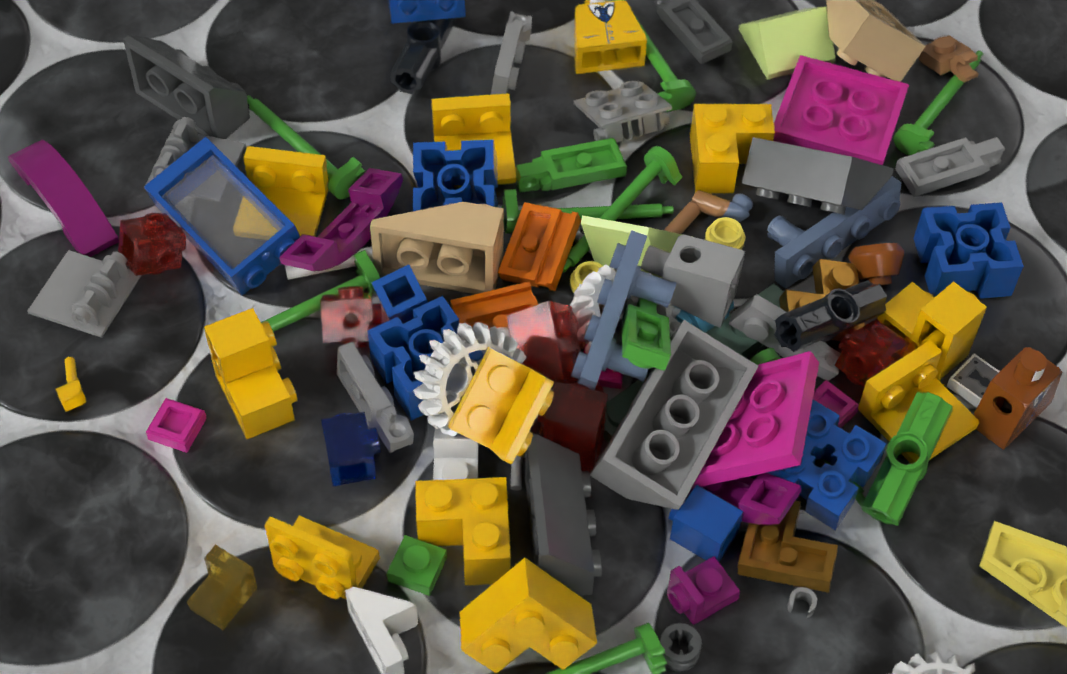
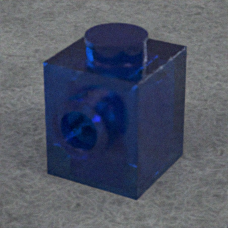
[321,412,381,487]

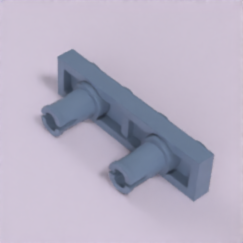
[767,176,901,289]
[571,230,677,400]

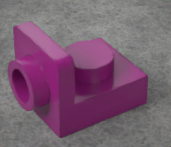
[667,556,740,625]

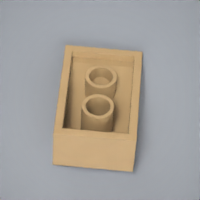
[826,0,926,82]
[370,202,504,294]

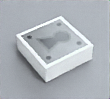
[946,354,1000,408]

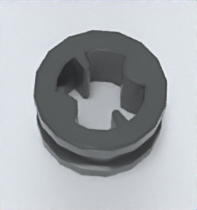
[660,623,702,672]

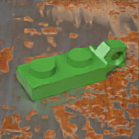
[516,138,627,192]
[622,298,671,371]

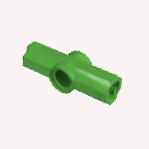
[862,392,953,526]

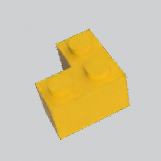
[690,104,775,193]
[873,281,987,381]
[204,308,298,439]
[415,477,511,585]
[460,558,597,674]

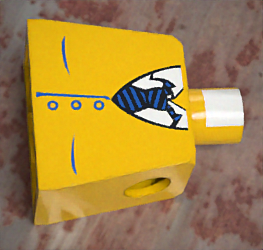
[574,0,647,74]

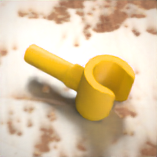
[56,357,87,412]

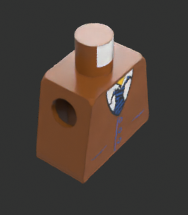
[974,347,1062,450]

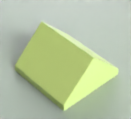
[739,7,836,80]
[581,215,693,278]

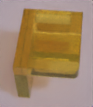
[187,544,257,630]

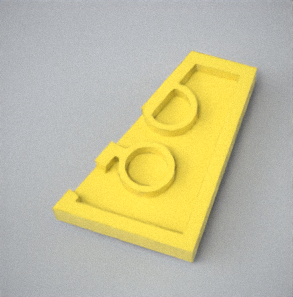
[979,521,1067,628]

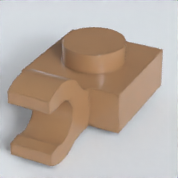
[919,35,978,82]

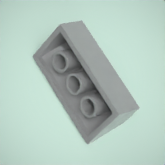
[590,320,758,510]

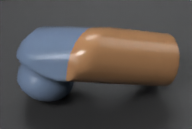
[691,190,753,222]

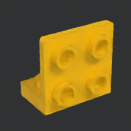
[432,93,516,188]
[234,146,329,241]
[858,340,979,464]
[448,347,554,464]
[265,515,380,599]

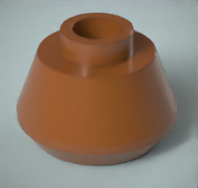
[848,243,905,285]

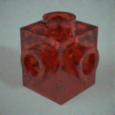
[118,213,186,276]
[320,286,382,348]
[834,319,910,387]

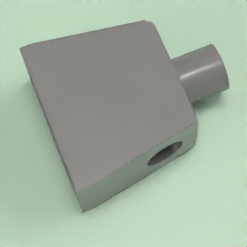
[641,235,745,328]

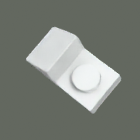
[433,428,479,480]
[345,587,418,674]

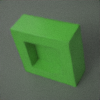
[387,535,447,596]

